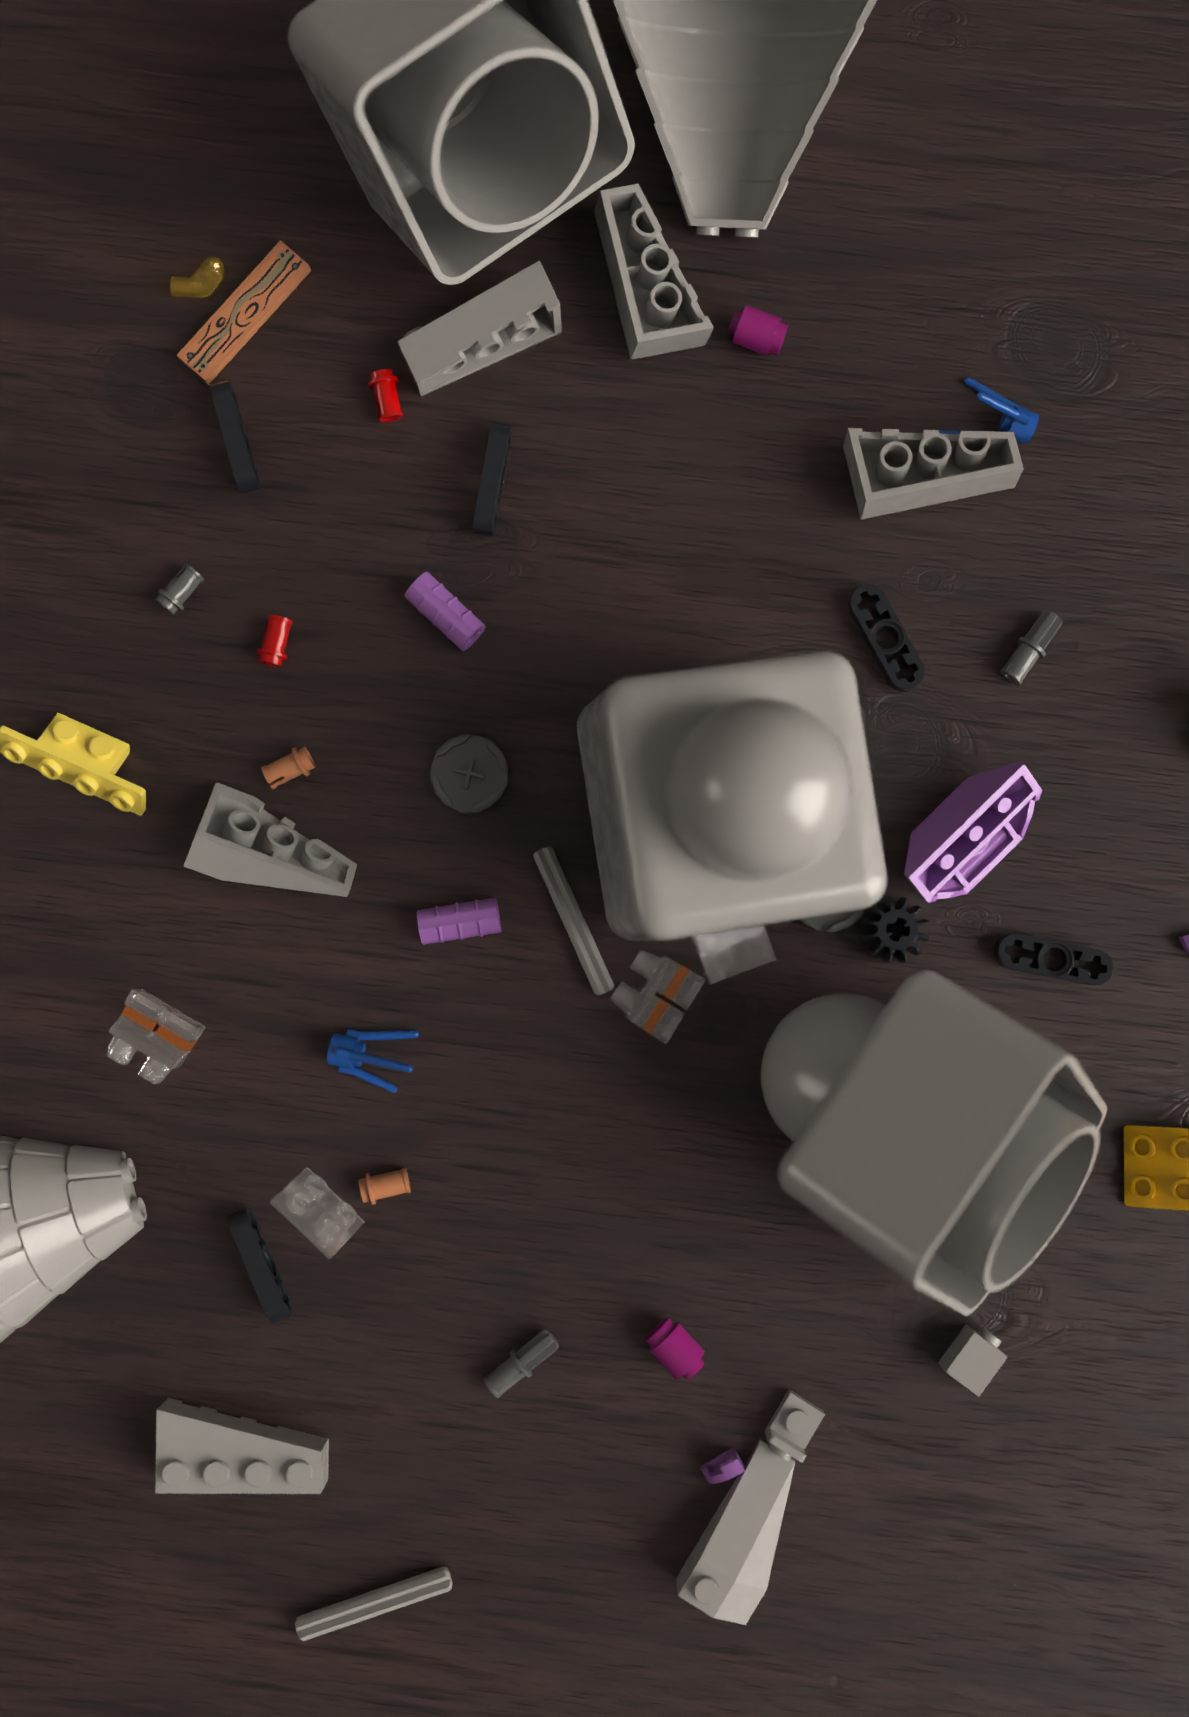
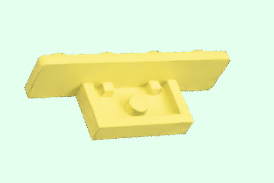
[0,713,146,816]

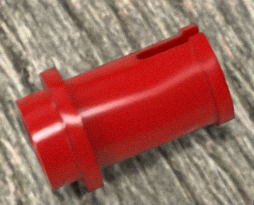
[368,369,404,423]
[256,615,293,668]

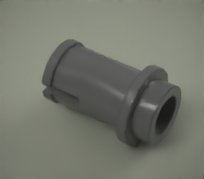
[155,563,205,615]

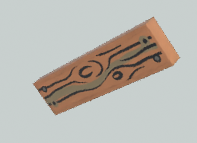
[176,240,312,385]

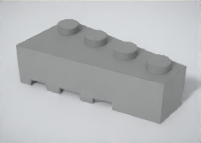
[843,428,1024,519]

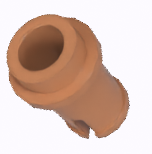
[261,746,316,789]
[358,1167,411,1205]

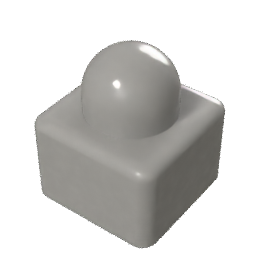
[288,0,635,285]
[577,651,887,941]
[761,970,1107,1316]

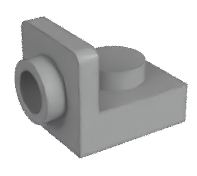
[764,1389,825,1463]

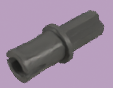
[999,610,1063,686]
[483,1329,559,1399]

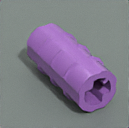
[404,572,486,651]
[417,898,502,945]

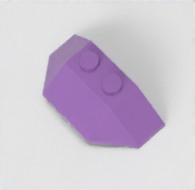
[904,762,1043,903]

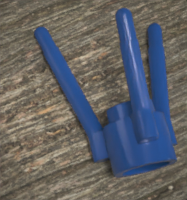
[939,377,1039,444]
[327,1029,419,1093]

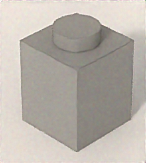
[938,1324,1008,1397]

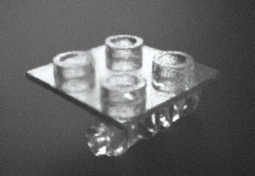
[691,925,776,985]
[270,1167,365,1260]

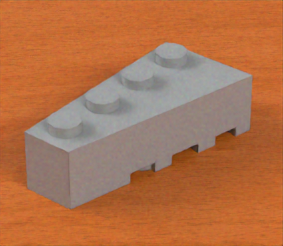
[594,184,714,360]
[397,260,562,396]
[155,1398,329,1494]

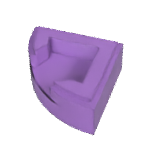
[700,1448,745,1484]

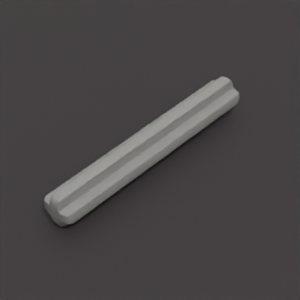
[533,846,614,995]
[295,1566,453,1641]

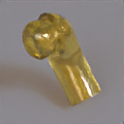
[170,256,224,298]

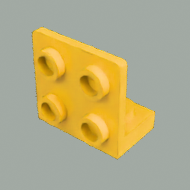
[1124,1125,1189,1211]

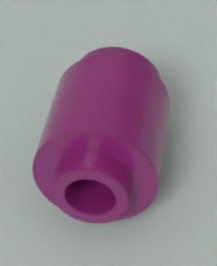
[728,305,789,356]
[645,1317,705,1380]

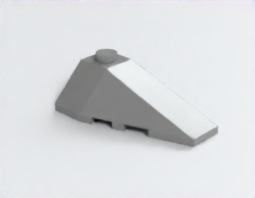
[184,782,357,897]
[676,1439,795,1625]

